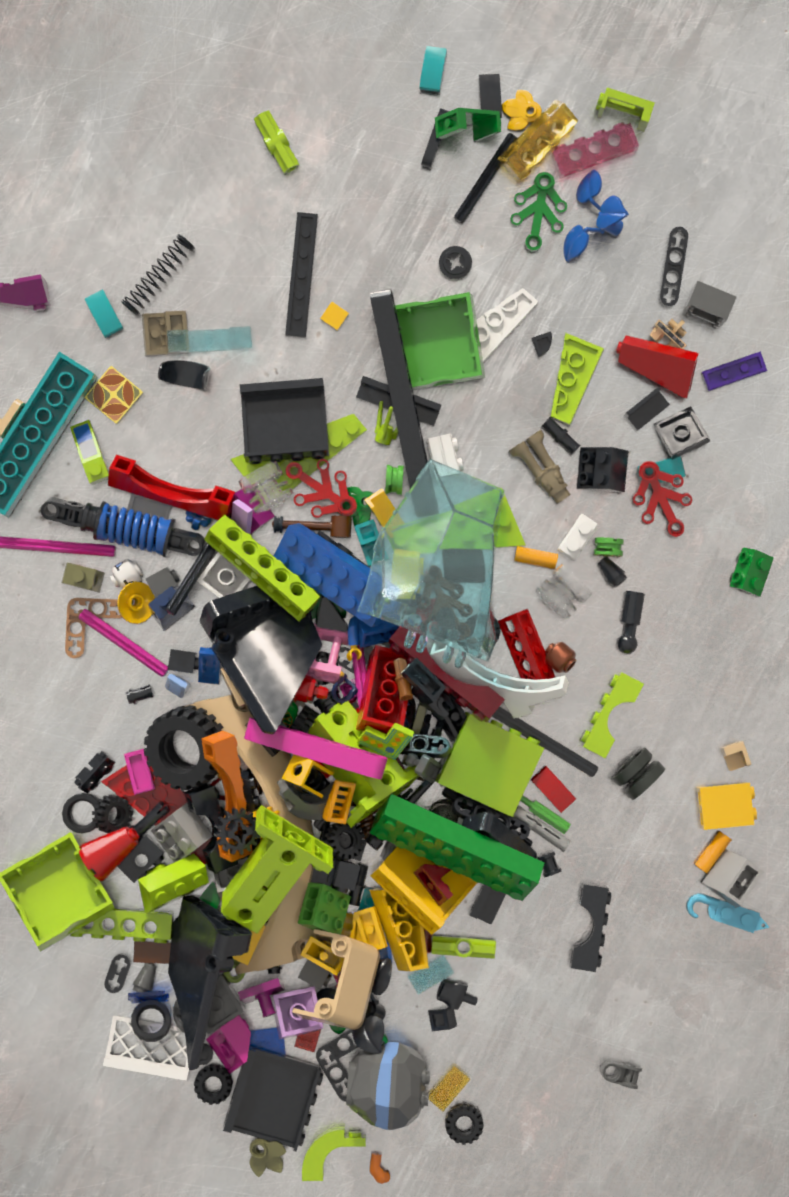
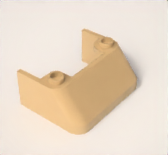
[292,929,380,1030]

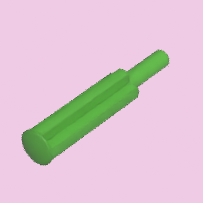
[520,796,571,834]

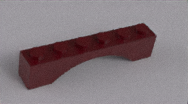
[388,620,505,723]

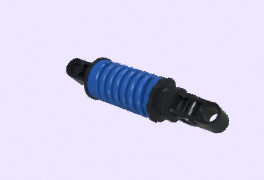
[40,497,205,558]

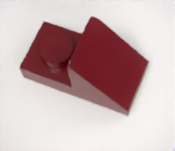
[414,863,453,906]

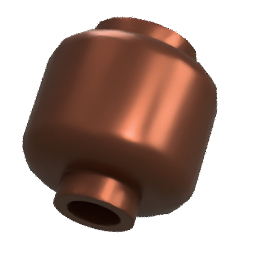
[545,642,577,673]

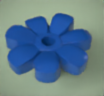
[185,510,212,530]

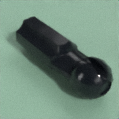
[617,591,645,654]

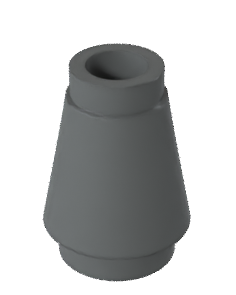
[133,963,157,996]

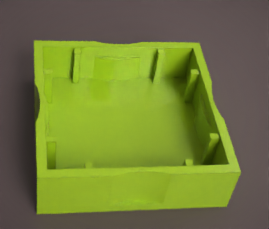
[0,832,115,952]

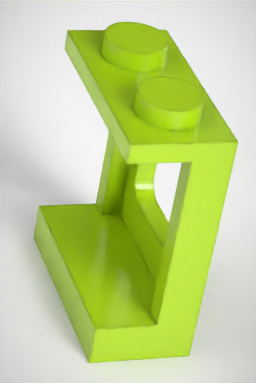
[595,87,655,132]

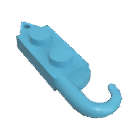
[687,894,769,933]

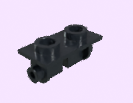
[74,751,116,794]

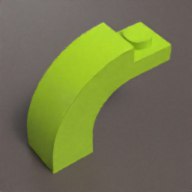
[302,1126,366,1181]

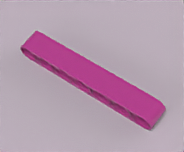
[244,717,388,779]

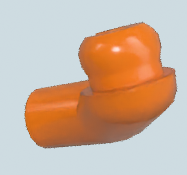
[369,1153,390,1184]

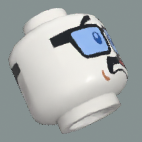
[110,559,143,589]

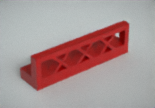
[498,609,556,680]

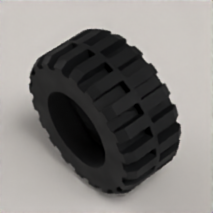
[144,705,223,790]

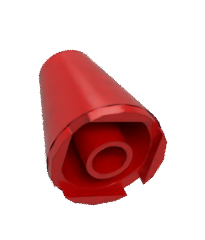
[79,826,139,881]

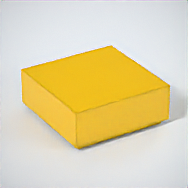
[320,302,349,331]

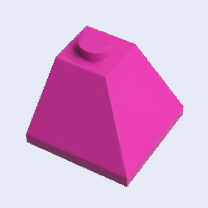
[206,1015,251,1074]

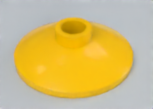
[117,582,155,624]

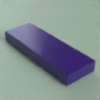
[701,351,767,392]

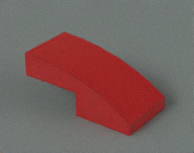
[531,766,576,813]

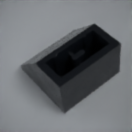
[577,447,629,492]

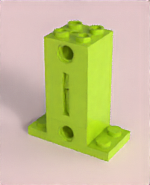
[307,701,419,828]
[221,805,333,934]

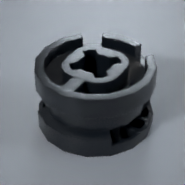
[313,688,342,714]

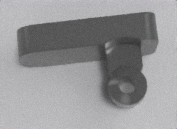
[405,753,442,783]

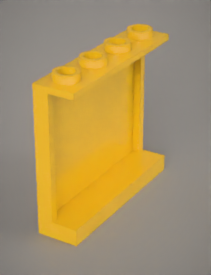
[370,847,477,935]

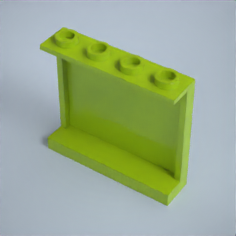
[435,712,544,817]

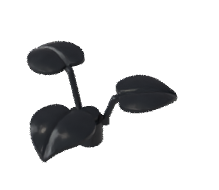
[316,958,392,1054]

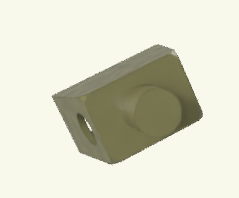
[61,562,105,593]

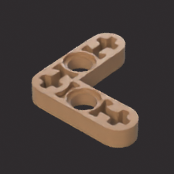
[65,598,122,659]

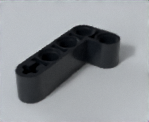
[462,812,537,859]

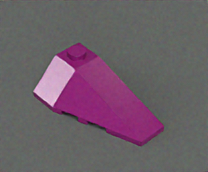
[0,274,51,312]

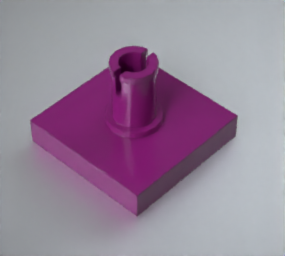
[238,978,285,1018]

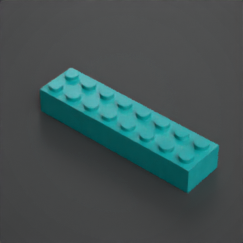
[0,352,97,518]

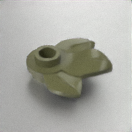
[249,1138,287,1177]

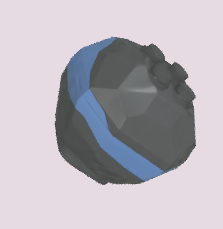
[346,1042,430,1130]

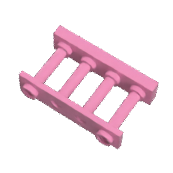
[306,624,348,684]

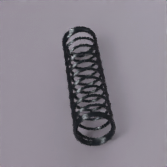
[121,234,195,316]

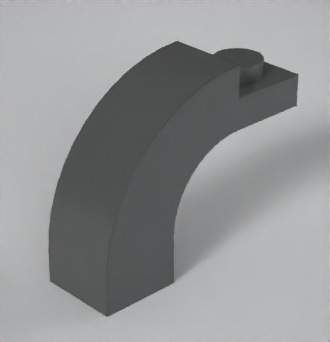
[277,778,353,820]

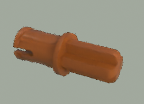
[394,658,413,701]

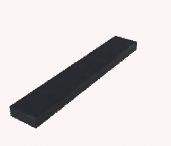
[285,212,318,338]

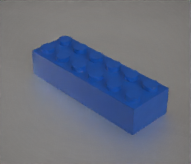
[274,523,401,627]

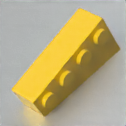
[369,888,429,971]

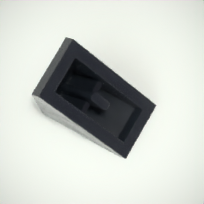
[315,594,348,632]

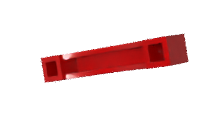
[108,454,235,520]

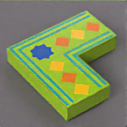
[357,723,414,760]

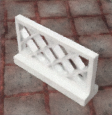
[103,1016,189,1081]

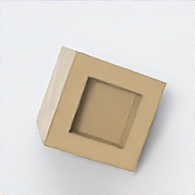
[721,741,751,771]

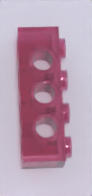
[551,122,639,179]

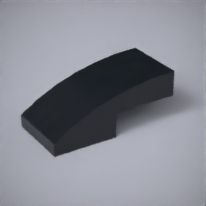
[479,74,502,118]

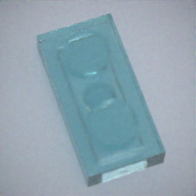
[407,955,454,995]

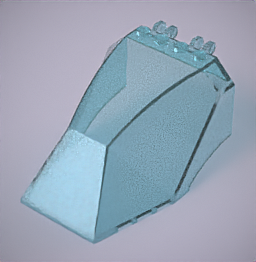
[357,459,504,668]

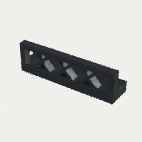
[356,376,441,427]

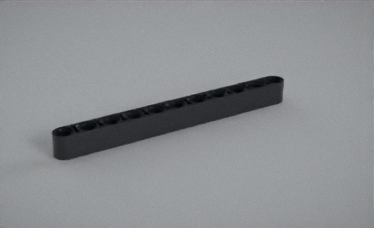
[370,289,438,517]

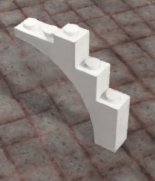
[430,637,569,719]

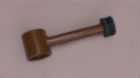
[272,516,352,538]

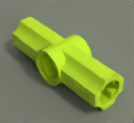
[254,110,299,174]
[431,935,496,959]

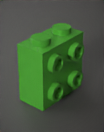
[298,882,351,935]

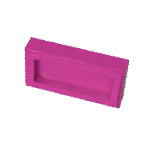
[124,748,155,795]

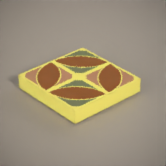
[84,366,143,424]

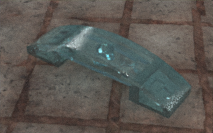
[167,326,252,352]

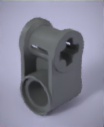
[600,1060,642,1089]

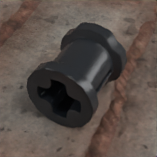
[537,851,562,878]

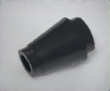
[598,556,627,588]

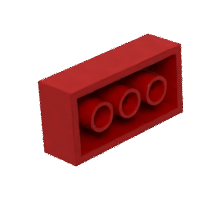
[356,645,411,734]

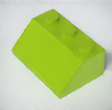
[138,854,209,914]

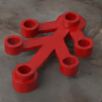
[286,459,357,518]
[633,461,692,537]

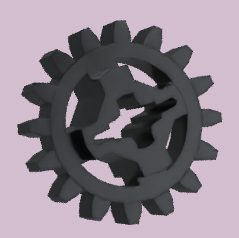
[214,807,261,855]

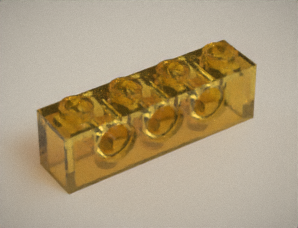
[498,100,579,180]

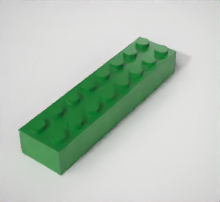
[370,794,544,901]

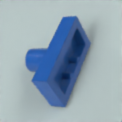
[198,647,221,684]

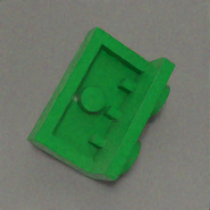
[730,547,774,597]

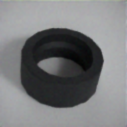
[62,793,99,834]
[131,1000,171,1042]

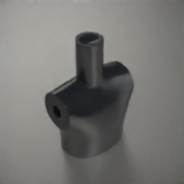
[437,979,478,1010]

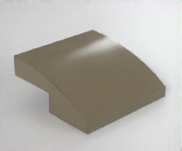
[142,311,189,356]

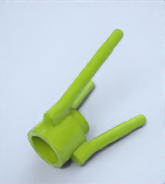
[374,401,398,445]

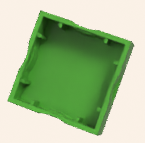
[395,292,485,390]

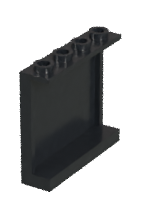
[239,378,329,464]
[223,1046,323,1152]

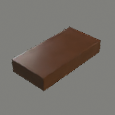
[133,941,171,964]

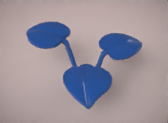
[563,169,629,262]

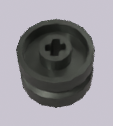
[612,747,665,800]

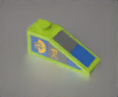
[70,420,109,485]

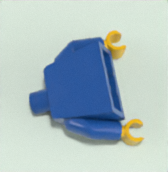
[347,611,401,661]

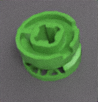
[385,465,404,495]
[594,537,624,557]

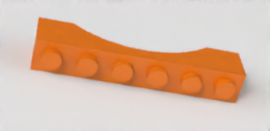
[202,731,252,862]

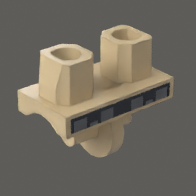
[650,319,687,349]

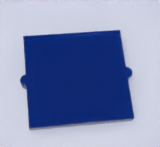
[128,991,169,1004]

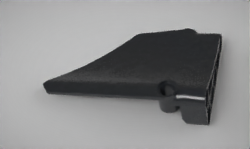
[200,579,322,735]
[168,896,252,1070]

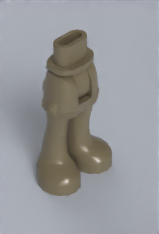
[508,430,571,504]

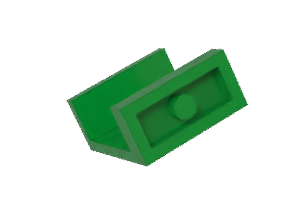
[435,108,501,141]

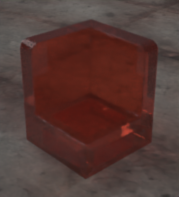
[294,1029,321,1053]

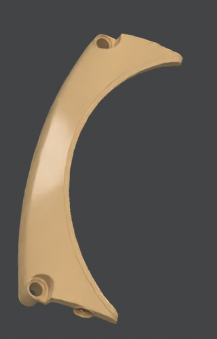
[185,695,320,974]

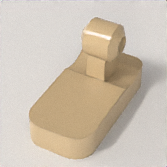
[0,399,26,439]

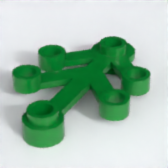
[510,172,567,252]

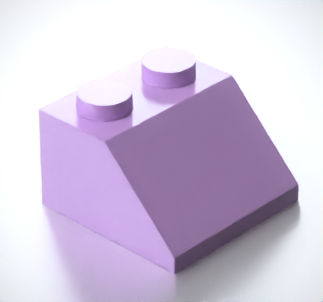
[271,986,323,1040]

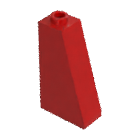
[616,335,699,399]

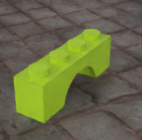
[580,672,644,758]

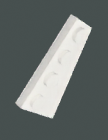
[477,288,538,363]

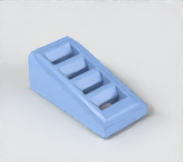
[165,674,191,698]

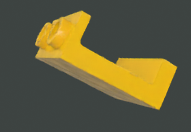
[697,782,757,830]

